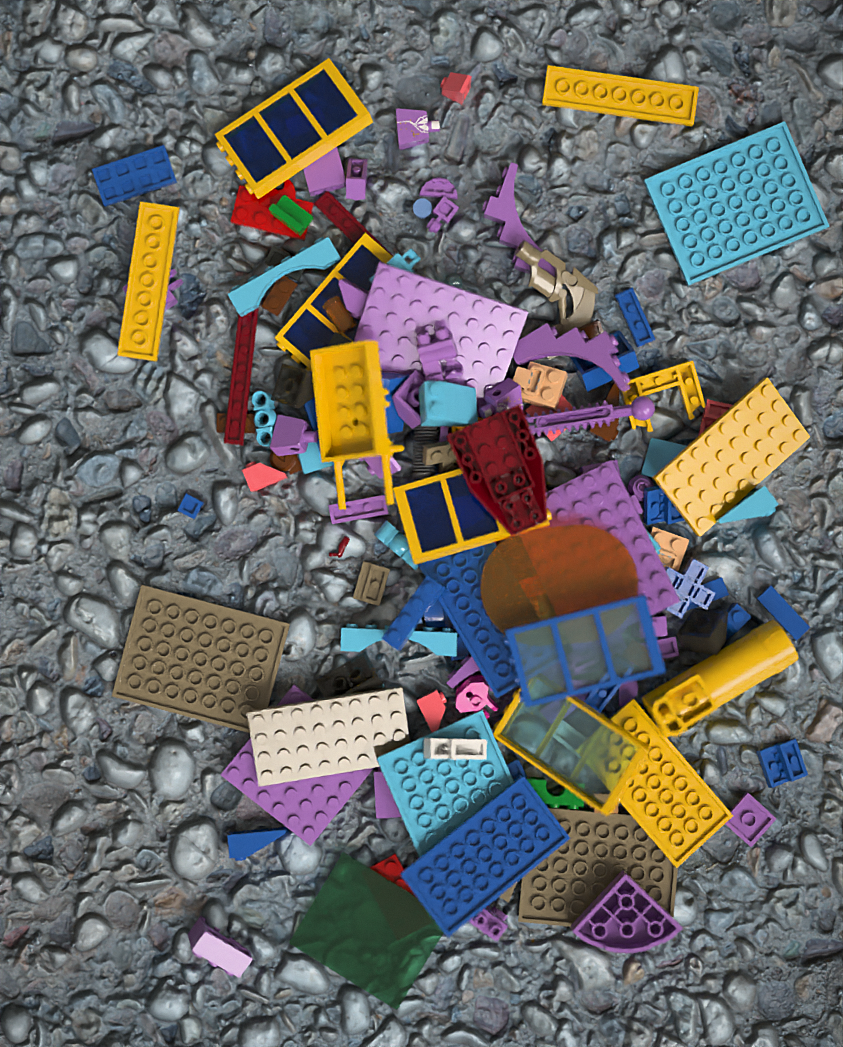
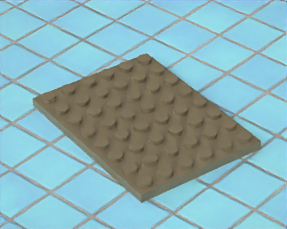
[112,585,290,733]
[518,807,678,927]

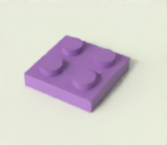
[725,792,777,847]

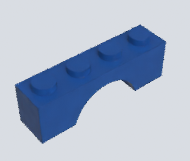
[382,575,445,651]

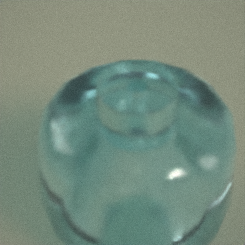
[443,273,463,288]

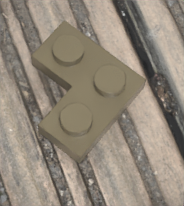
[422,440,459,475]

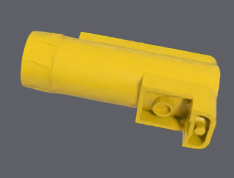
[642,619,798,737]

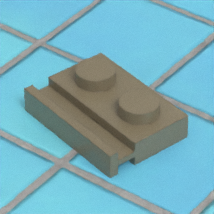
[353,561,390,606]

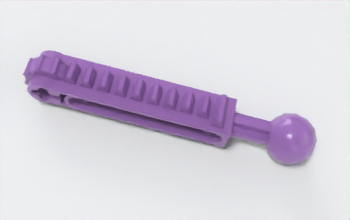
[525,396,655,437]

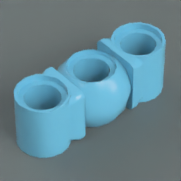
[252,391,277,447]
[374,520,424,570]

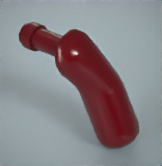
[329,536,350,558]

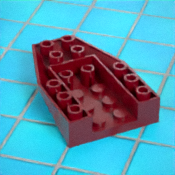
[446,404,548,536]

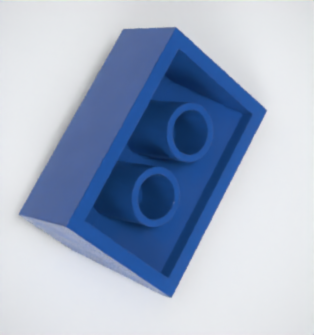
[569,330,639,392]
[381,372,409,434]

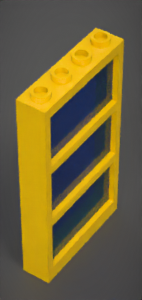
[214,58,373,199]
[275,233,393,376]
[393,469,552,565]

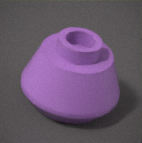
[628,475,654,501]

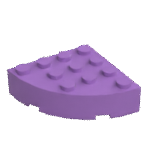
[570,870,683,953]

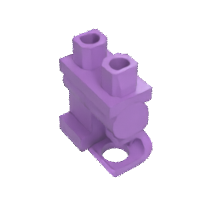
[417,326,464,382]
[468,905,508,942]

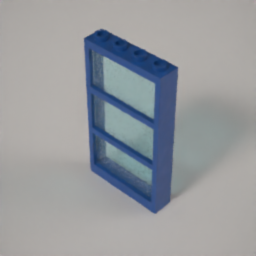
[503,593,666,707]

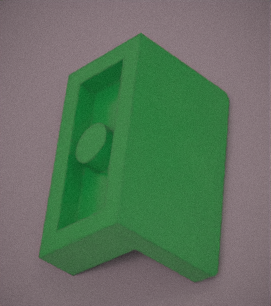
[269,195,314,236]

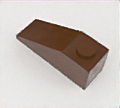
[587,381,619,443]

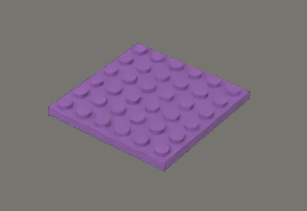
[220,684,375,846]

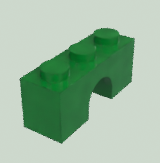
[526,776,585,809]

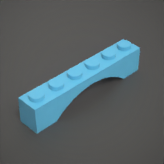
[228,237,341,317]
[340,624,458,656]

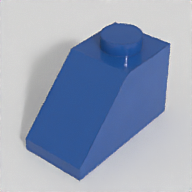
[707,603,751,644]

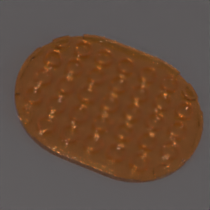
[481,525,638,646]

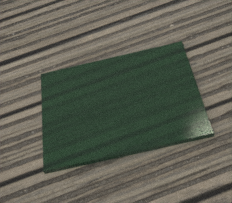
[289,852,444,1010]

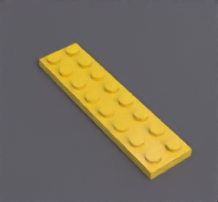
[542,65,699,126]
[117,202,180,362]

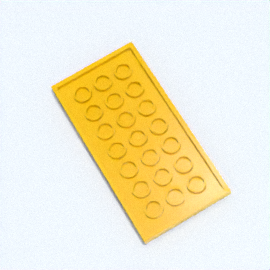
[653,378,810,537]
[575,699,733,868]

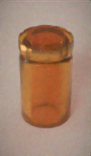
[322,296,356,334]

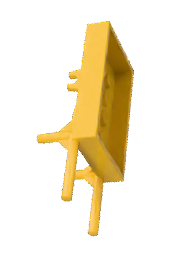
[310,340,404,510]

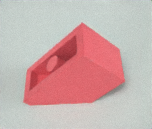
[440,72,472,105]
[242,461,288,492]
[416,689,447,732]

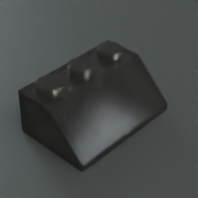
[316,651,386,698]

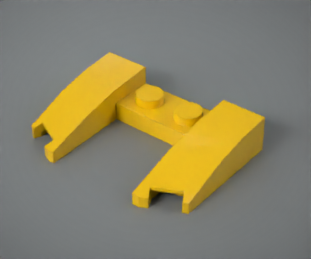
[619,360,706,432]

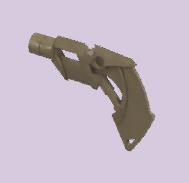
[515,240,598,359]

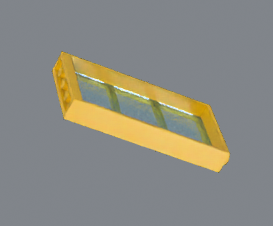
[493,673,652,816]

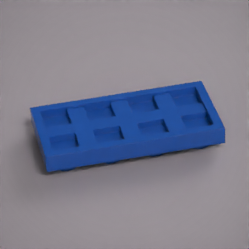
[92,145,177,207]

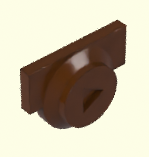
[270,451,302,475]

